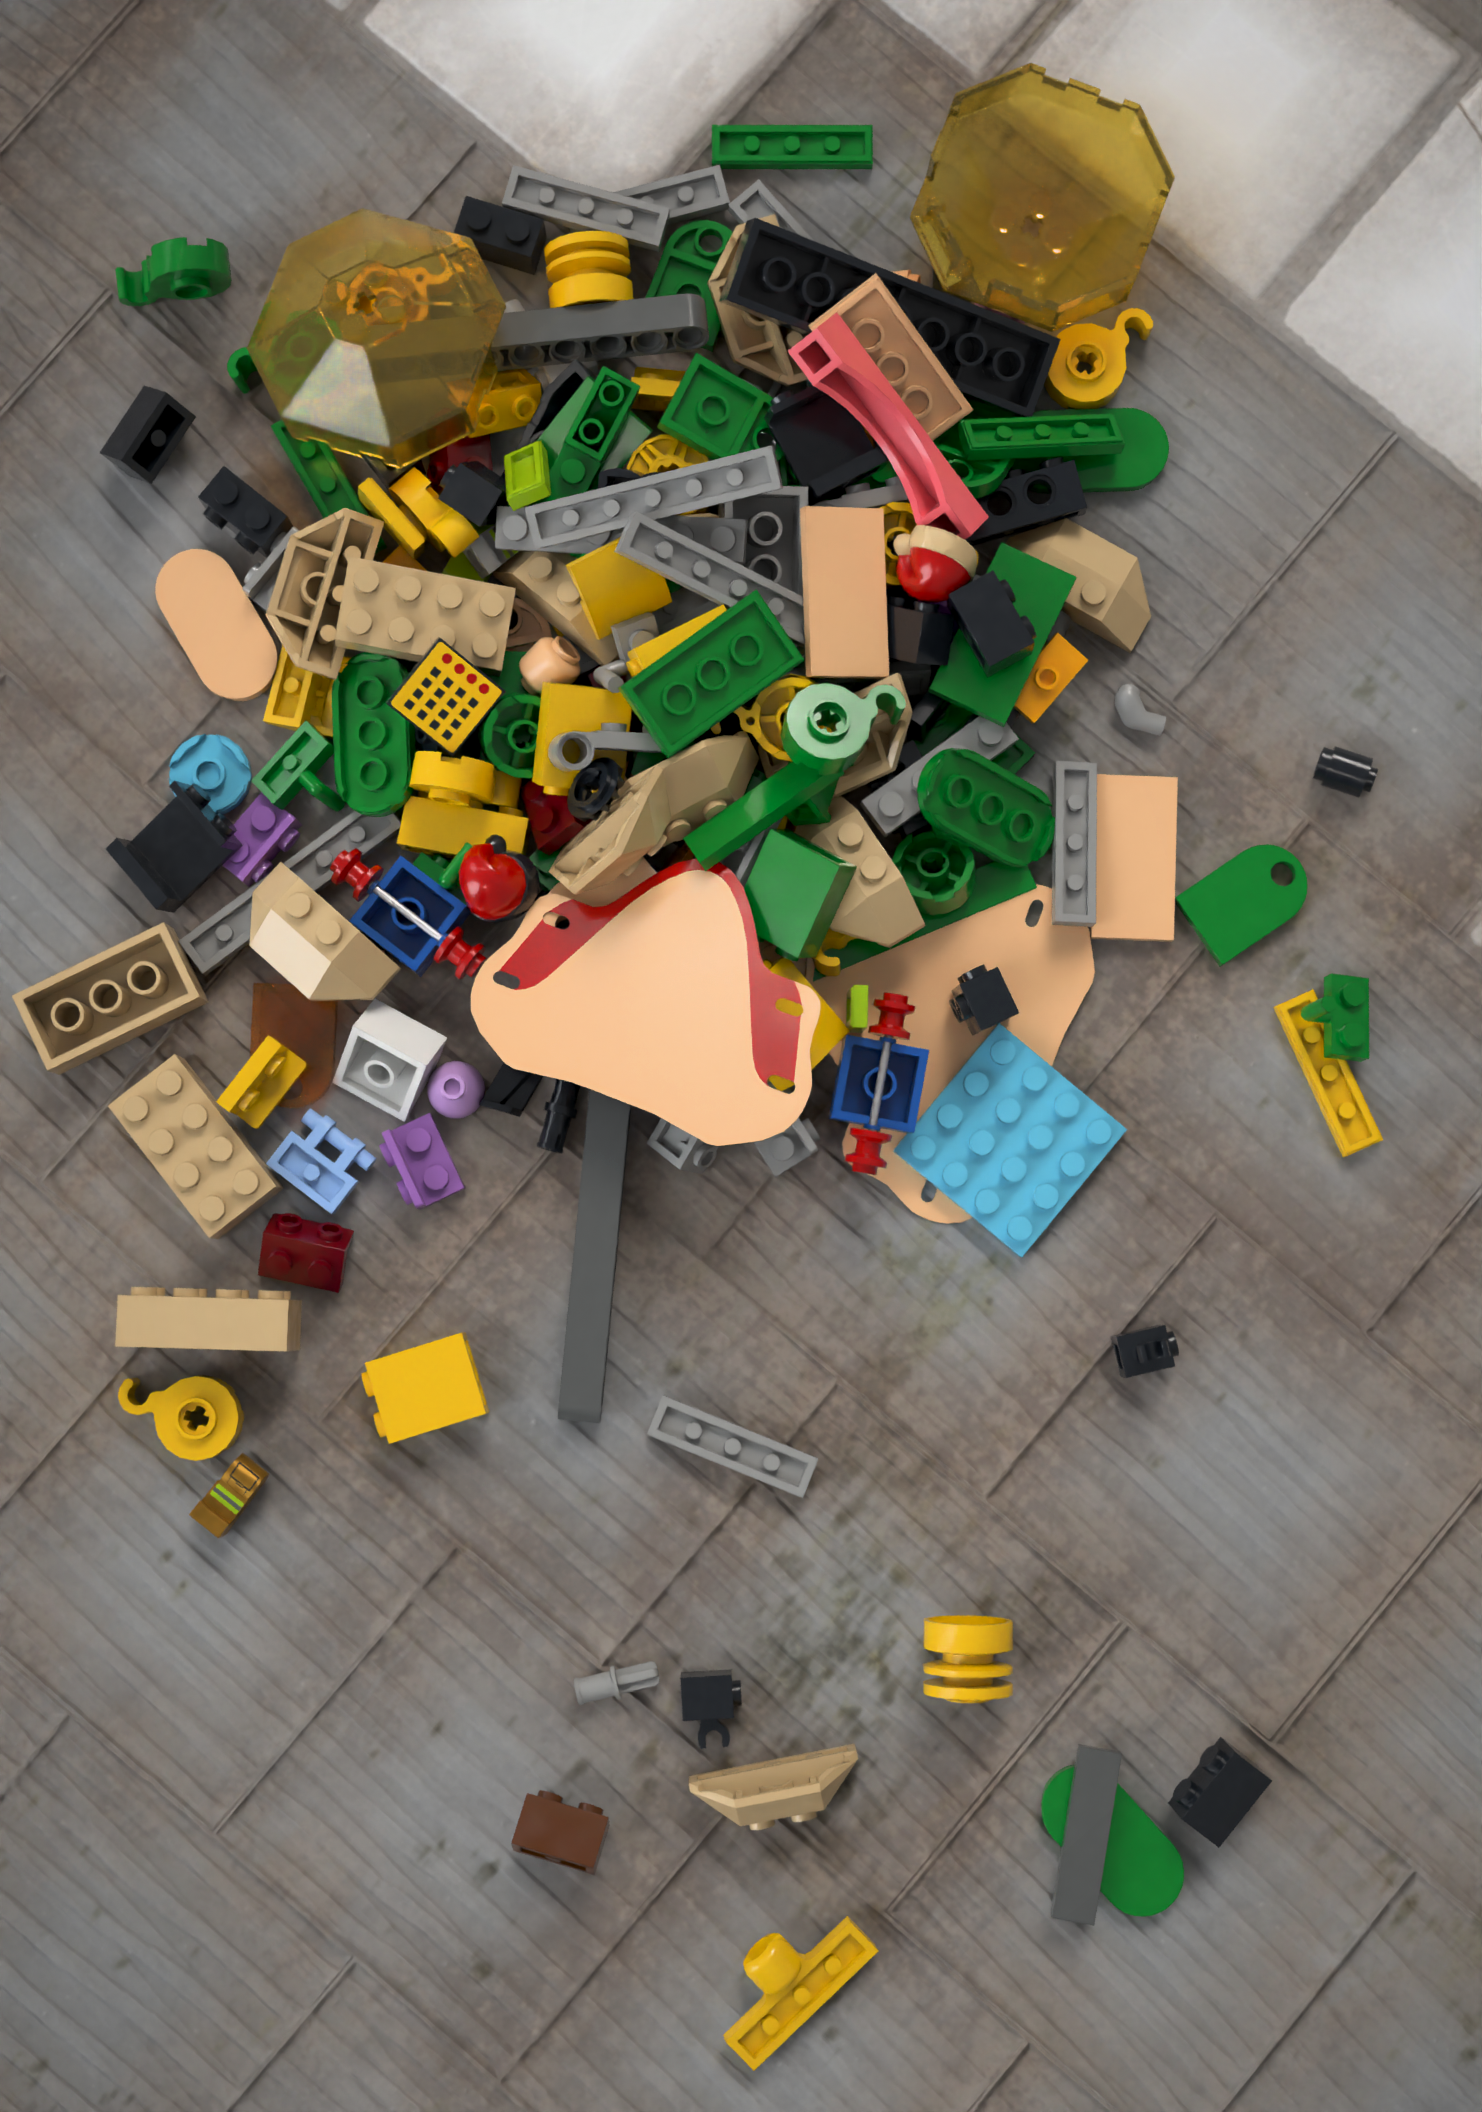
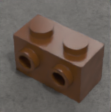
[511,1790,610,1875]

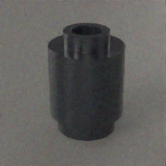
[1313,746,1378,798]

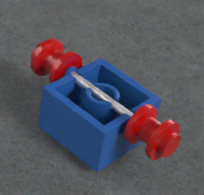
[330,848,487,980]
[829,992,929,1175]

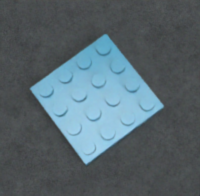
[893,1023,1127,1257]

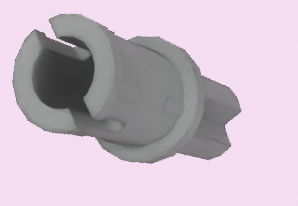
[574,1661,660,1705]

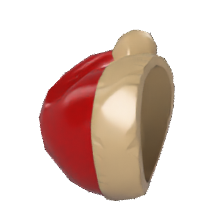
[893,525,977,603]

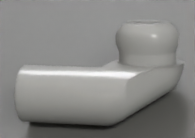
[1114,684,1166,736]

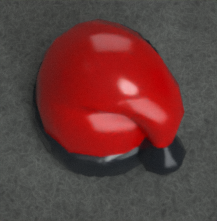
[459,834,540,923]

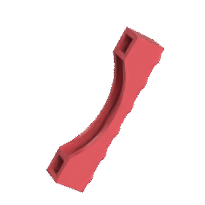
[788,312,989,540]

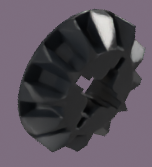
[567,757,625,822]

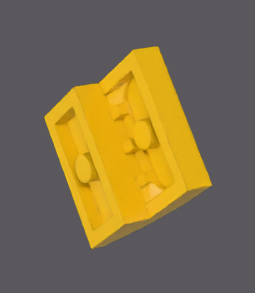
[566,537,672,640]
[263,644,351,739]

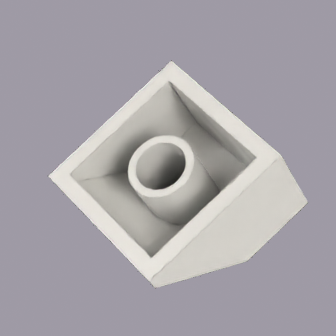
[332,999,447,1122]

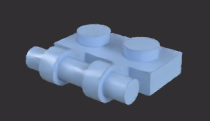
[266,1108,377,1215]

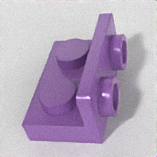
[223,792,302,887]
[379,1113,466,1210]

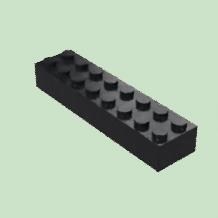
[719,218,1061,417]

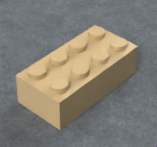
[335,556,516,677]
[12,922,209,1075]
[108,1054,284,1239]
[115,1287,302,1351]

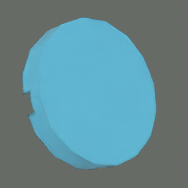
[169,734,252,815]

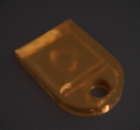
[250,983,338,1109]

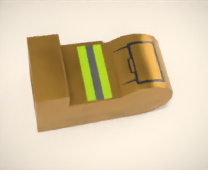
[189,1453,269,1539]

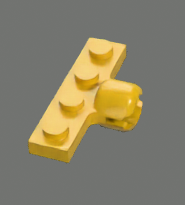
[723,1916,878,2071]

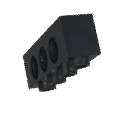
[965,457,1087,546]

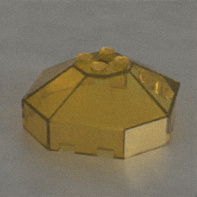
[910,63,1175,332]
[247,208,506,469]

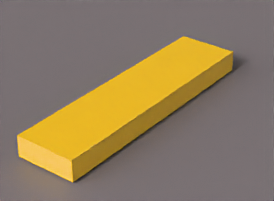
[1273,989,1383,1157]

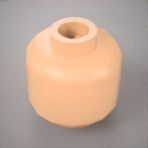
[519,636,581,697]

